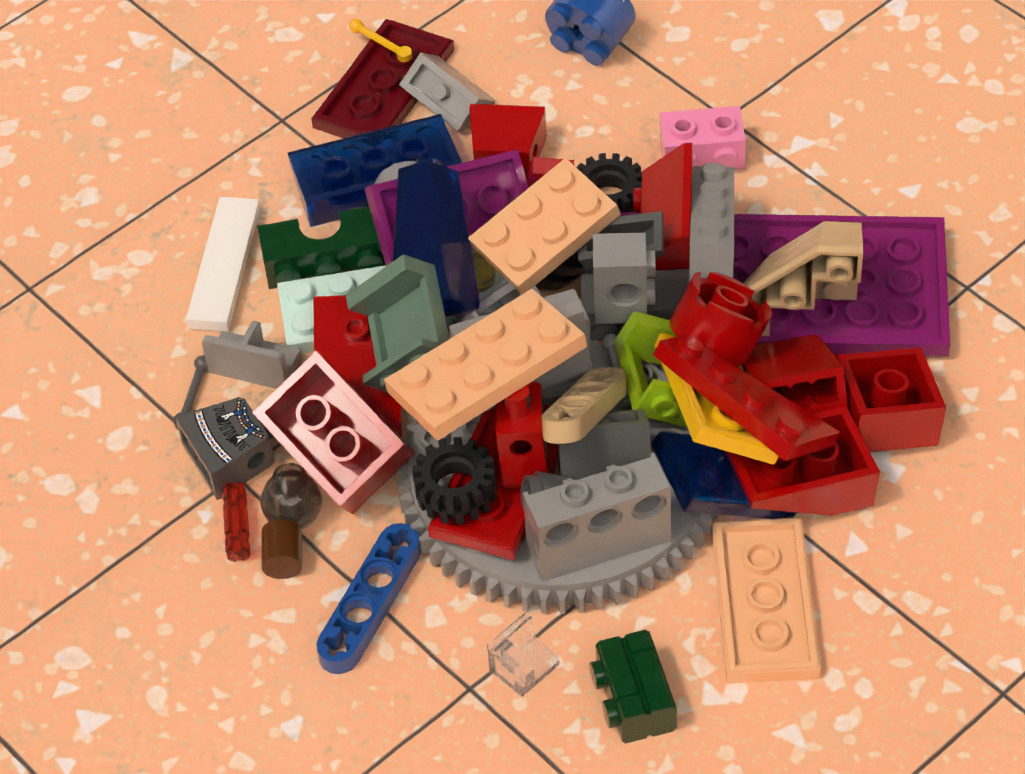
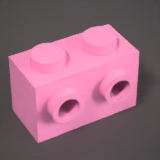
[660,106,746,173]

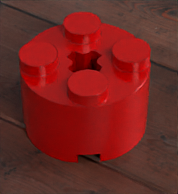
[669,272,772,367]

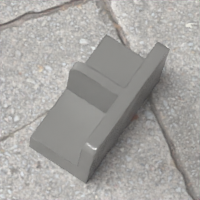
[202,321,302,389]

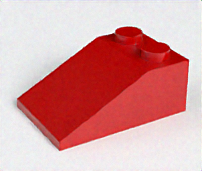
[725,405,880,516]

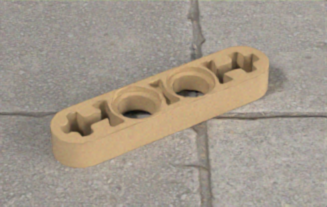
[541,367,627,444]

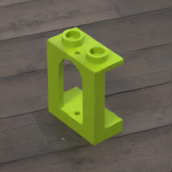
[614,311,687,427]

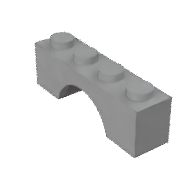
[689,163,734,282]

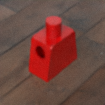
[469,104,547,169]

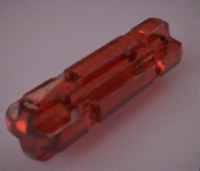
[222,481,251,562]

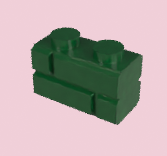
[589,629,677,744]

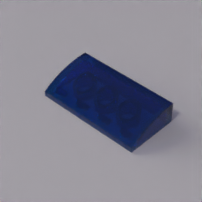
[287,114,462,227]

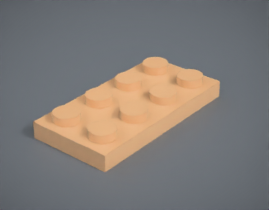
[384,289,587,441]

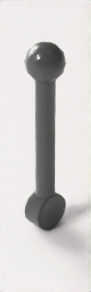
[173,355,208,430]

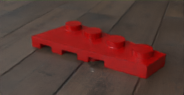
[653,335,841,461]

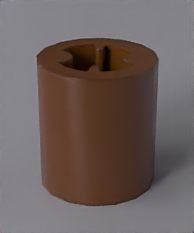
[261,519,302,579]

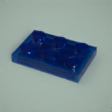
[652,432,797,519]

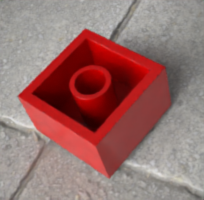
[837,347,947,452]

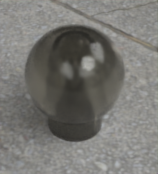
[260,463,322,530]

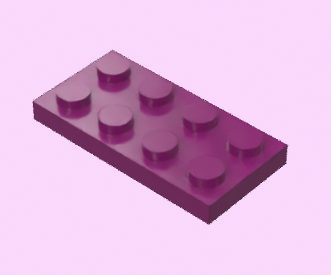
[364,149,529,266]

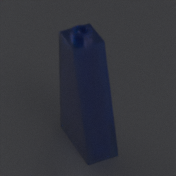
[393,158,480,317]

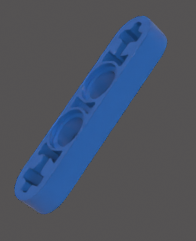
[316,523,421,674]

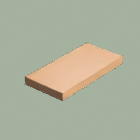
[712,517,821,684]

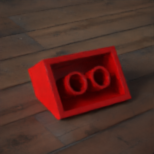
[633,143,693,270]

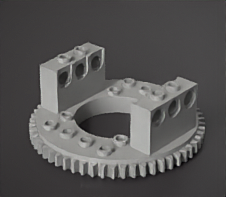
[397,289,725,614]

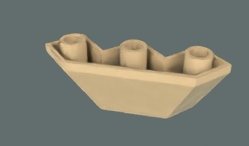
[743,221,863,336]

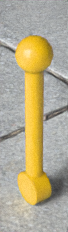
[349,18,412,62]

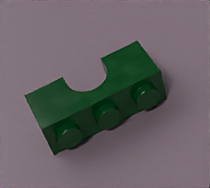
[257,206,386,289]

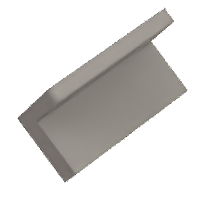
[399,53,495,132]

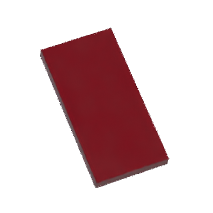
[311,19,454,151]

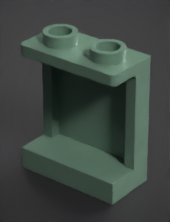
[346,254,449,394]

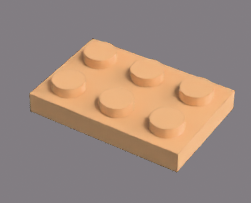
[468,158,621,295]

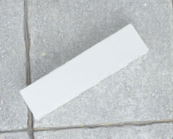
[186,196,261,332]

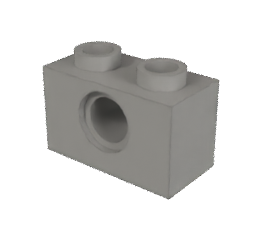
[592,232,655,324]

